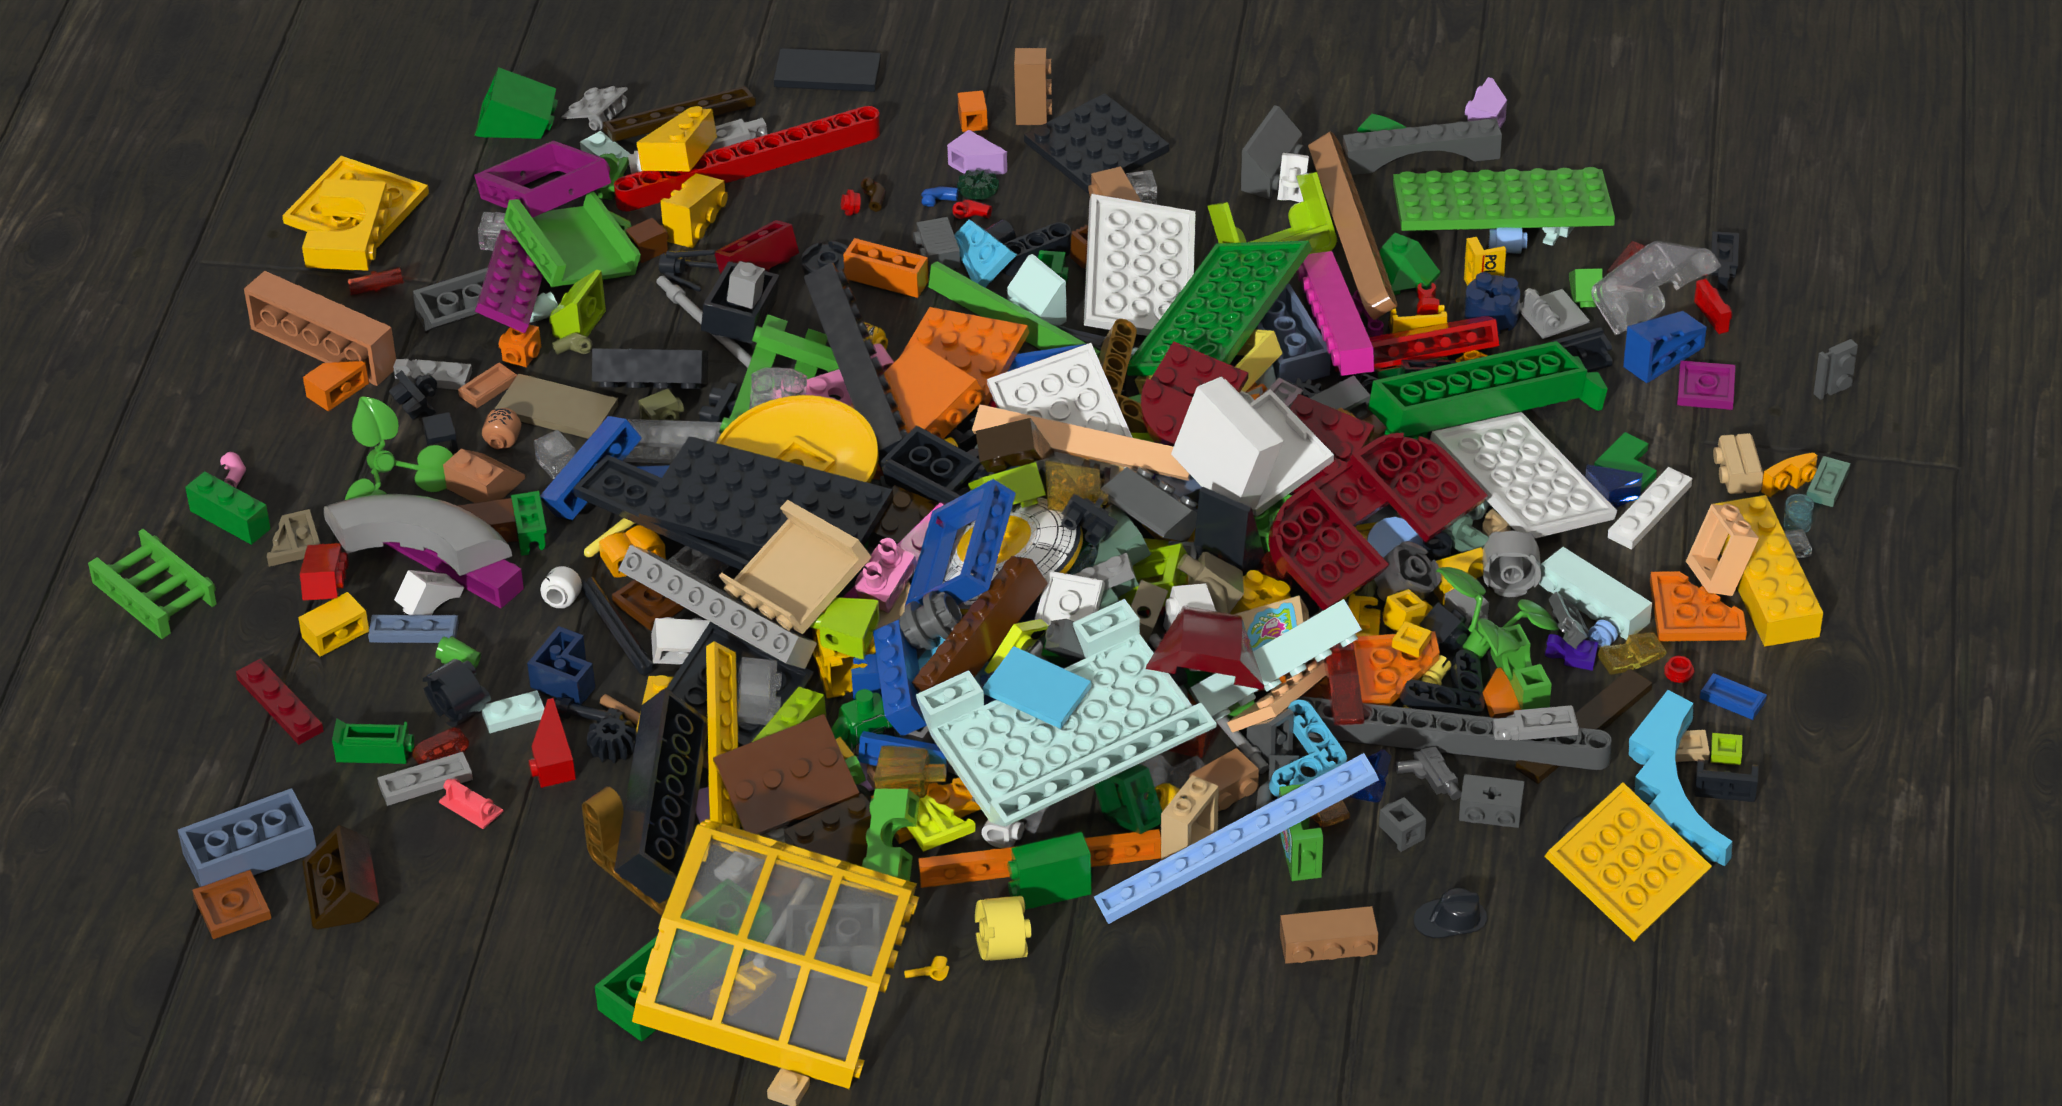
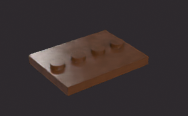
[713,714,859,835]

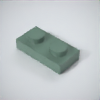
[1806,456,1851,507]

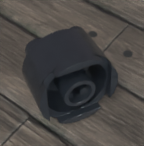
[423,659,491,727]

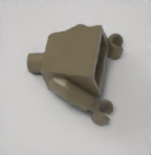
[1177,552,1244,614]

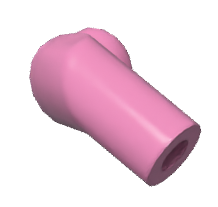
[220,452,246,488]

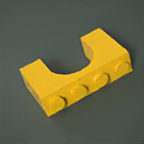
[302,179,392,271]

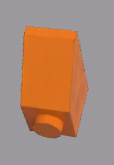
[303,361,369,411]

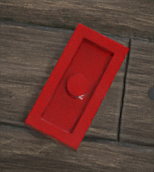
[1694,279,1732,334]

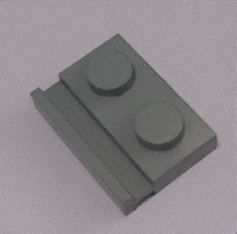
[1813,339,1858,400]

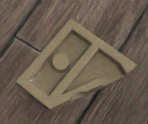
[267,509,320,567]

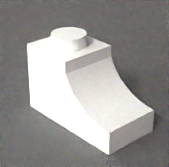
[394,570,464,615]

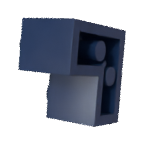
[527,626,595,705]

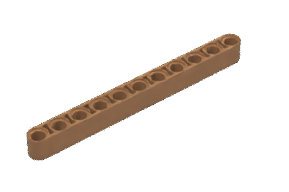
[1308,131,1398,320]

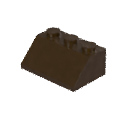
[784,793,871,892]
[302,825,380,930]

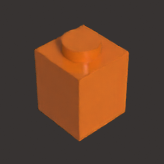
[958,90,988,132]

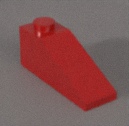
[528,698,576,788]

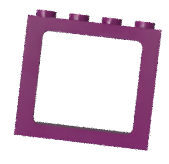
[474,141,611,218]

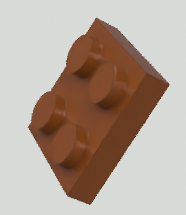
[192,870,271,939]

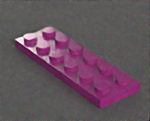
[475,229,543,333]

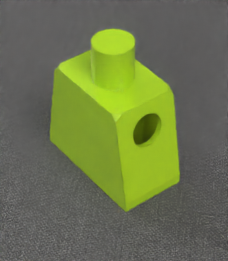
[809,598,880,660]

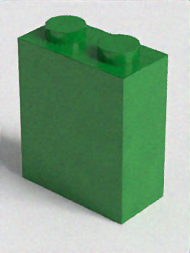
[1007,832,1091,910]

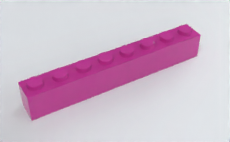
[1297,251,1374,376]

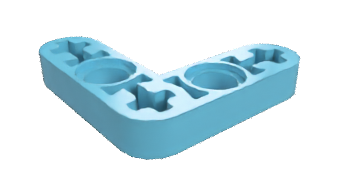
[1269,700,1347,798]

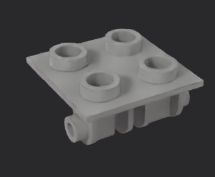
[562,86,628,130]
[1519,288,1590,339]

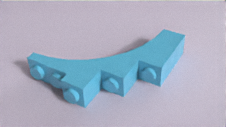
[1629,690,1732,866]

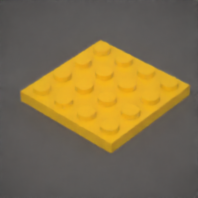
[282,156,429,249]
[1545,782,1712,942]

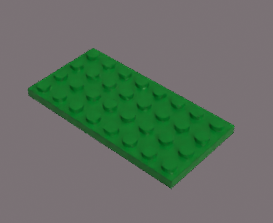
[1127,241,1312,377]

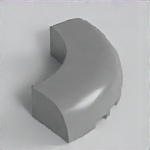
[324,494,512,576]

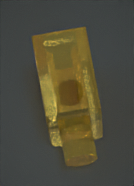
[874,746,946,798]

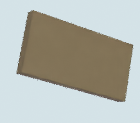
[495,373,618,439]

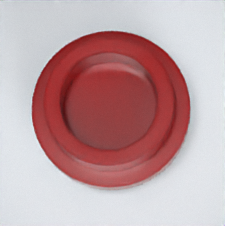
[841,189,861,216]
[1664,656,1694,683]

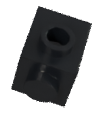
[1420,602,1471,654]

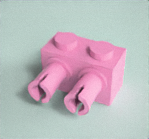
[855,538,917,613]

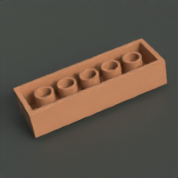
[244,271,396,386]

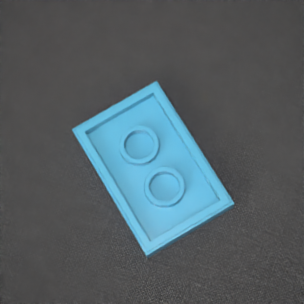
[983,646,1091,729]

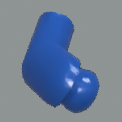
[921,186,958,207]

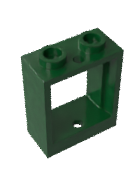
[1094,764,1162,834]

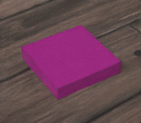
[1677,361,1735,410]

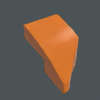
[1482,667,1521,718]

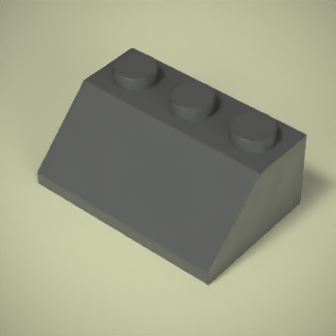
[1241,105,1305,199]
[413,268,488,331]
[1098,466,1198,542]

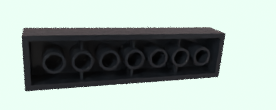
[614,688,708,904]

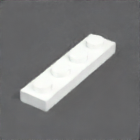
[1608,467,1692,549]

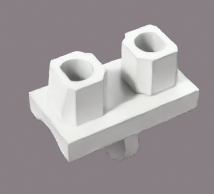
[1277,153,1309,202]

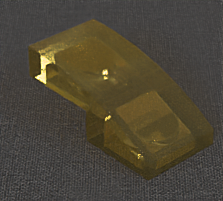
[1597,632,1667,675]

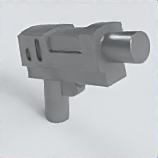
[1396,747,1461,800]

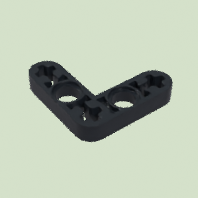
[1400,650,1485,716]

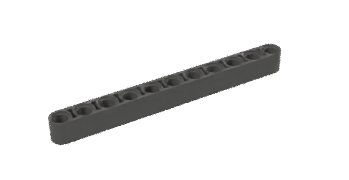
[1294,696,1611,770]

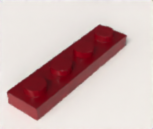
[236,658,324,745]

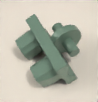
[1441,515,1489,553]

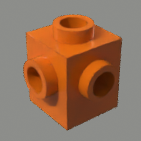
[499,324,541,367]

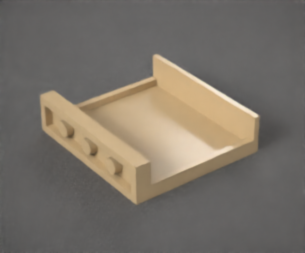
[719,500,871,634]

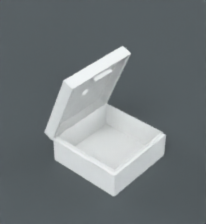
[1171,377,1334,517]

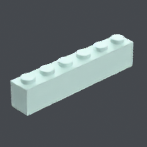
[1189,599,1362,722]

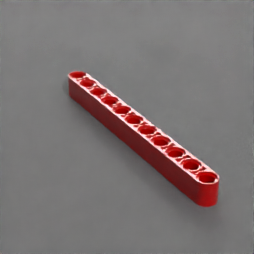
[614,106,880,211]

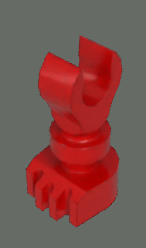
[1417,283,1441,315]

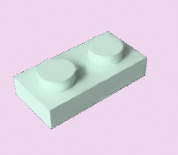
[580,131,630,165]
[481,690,544,733]

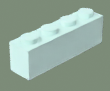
[1539,547,1652,641]

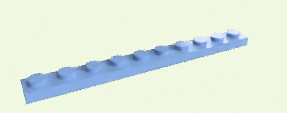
[1094,753,1379,924]

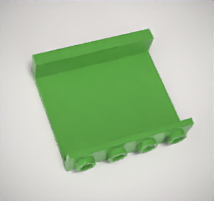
[504,191,641,287]

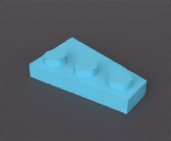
[954,219,1017,287]

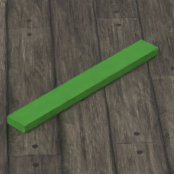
[928,261,1101,359]

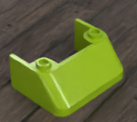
[1208,172,1337,254]

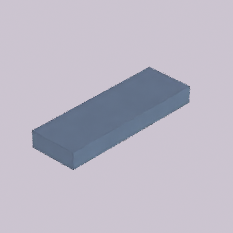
[368,615,459,643]

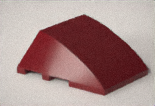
[1146,606,1264,690]

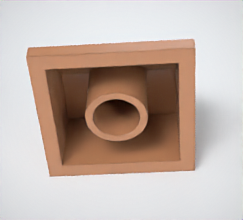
[443,449,525,503]

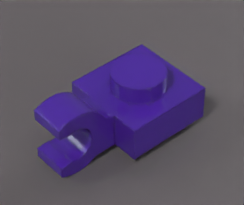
[1545,634,1598,671]

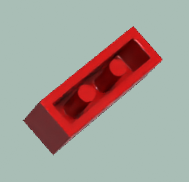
[300,543,349,600]

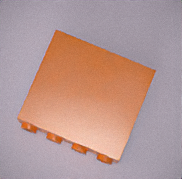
[850,341,987,439]

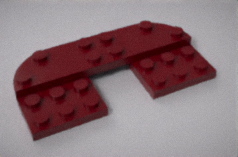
[1141,341,1374,495]
[1269,433,1488,611]

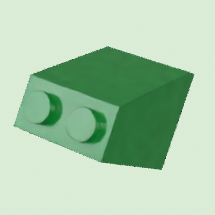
[475,67,558,139]

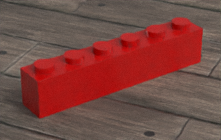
[1334,316,1500,373]

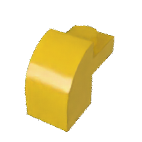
[1383,589,1433,634]

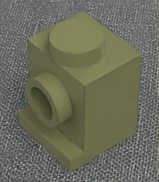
[639,389,684,436]

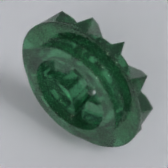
[957,168,999,200]

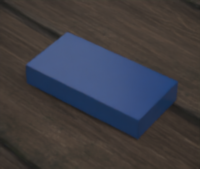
[1700,673,1767,720]

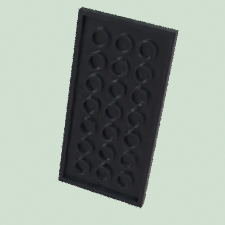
[639,436,894,553]

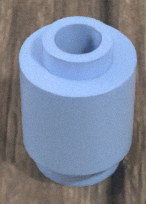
[1489,228,1527,254]

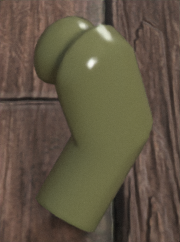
[552,333,593,355]

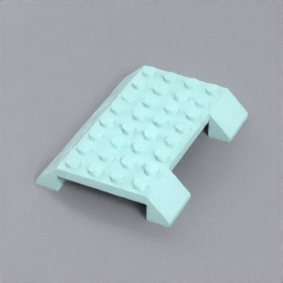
[916,599,1217,827]

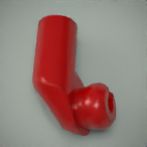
[952,200,992,219]

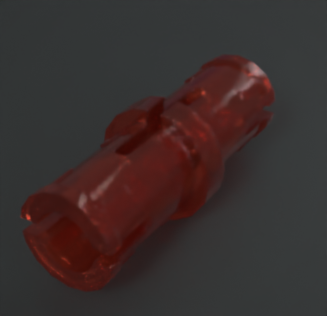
[348,267,404,296]

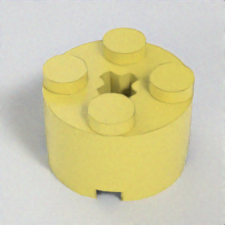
[975,896,1031,961]

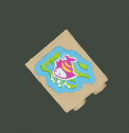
[1233,596,1315,661]

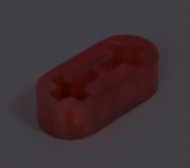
[412,728,469,765]

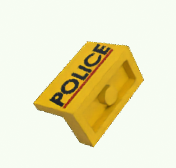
[1464,237,1506,286]

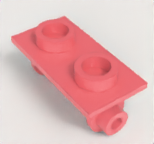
[439,779,503,829]

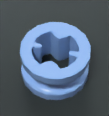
[1588,620,1618,649]

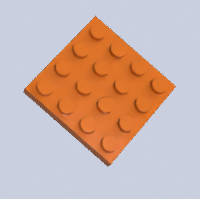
[901,307,1029,407]

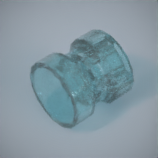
[1783,494,1814,534]

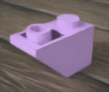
[1465,77,1507,128]
[947,130,1007,176]

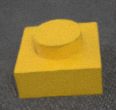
[1392,621,1432,658]

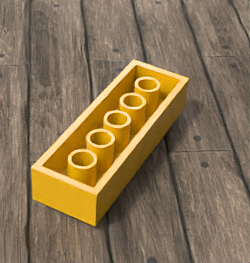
[1716,495,1823,647]

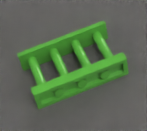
[88,529,216,639]

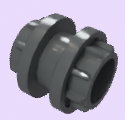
[899,591,962,650]

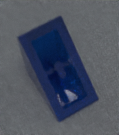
[1585,464,1643,508]

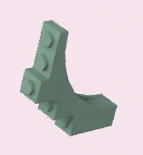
[1038,504,1151,646]

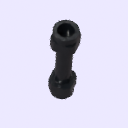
[555,697,625,721]

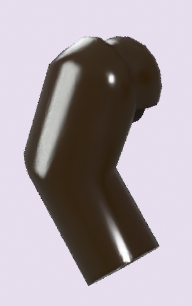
[861,177,886,212]

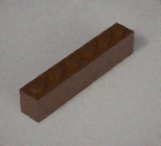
[911,556,1048,693]

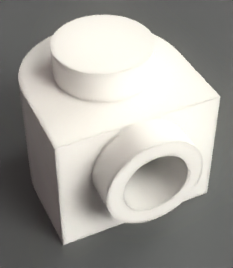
[982,820,1024,848]

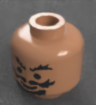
[482,408,522,449]

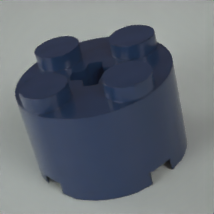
[1465,272,1520,334]

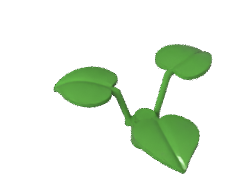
[345,397,453,500]
[1436,567,1560,659]

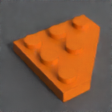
[1650,571,1747,641]
[1348,631,1440,706]

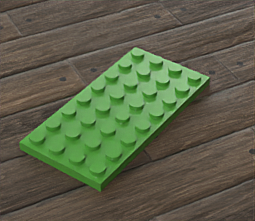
[1393,167,1615,231]

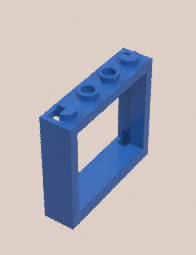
[905,479,1016,605]

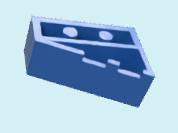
[1623,311,1707,383]

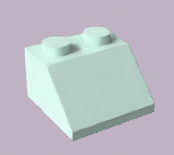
[1007,254,1066,326]

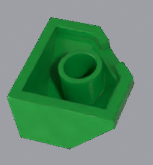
[1379,233,1440,295]

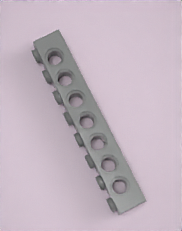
[618,545,817,669]

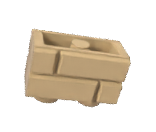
[1713,433,1763,494]

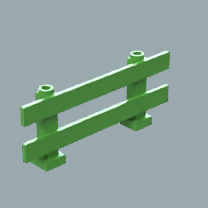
[719,314,839,434]

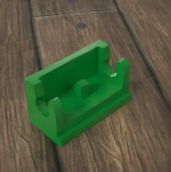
[511,491,547,556]

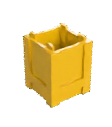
[812,608,876,698]

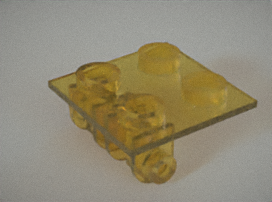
[1045,460,1108,512]

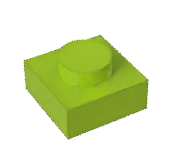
[1711,733,1742,765]

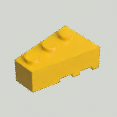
[636,106,717,171]
[661,173,728,248]

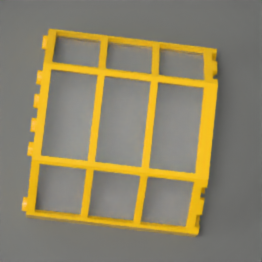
[632,819,919,1089]

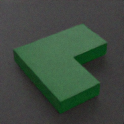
[1594,432,1657,493]

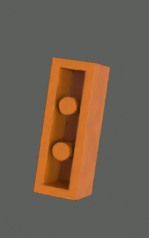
[843,238,929,298]

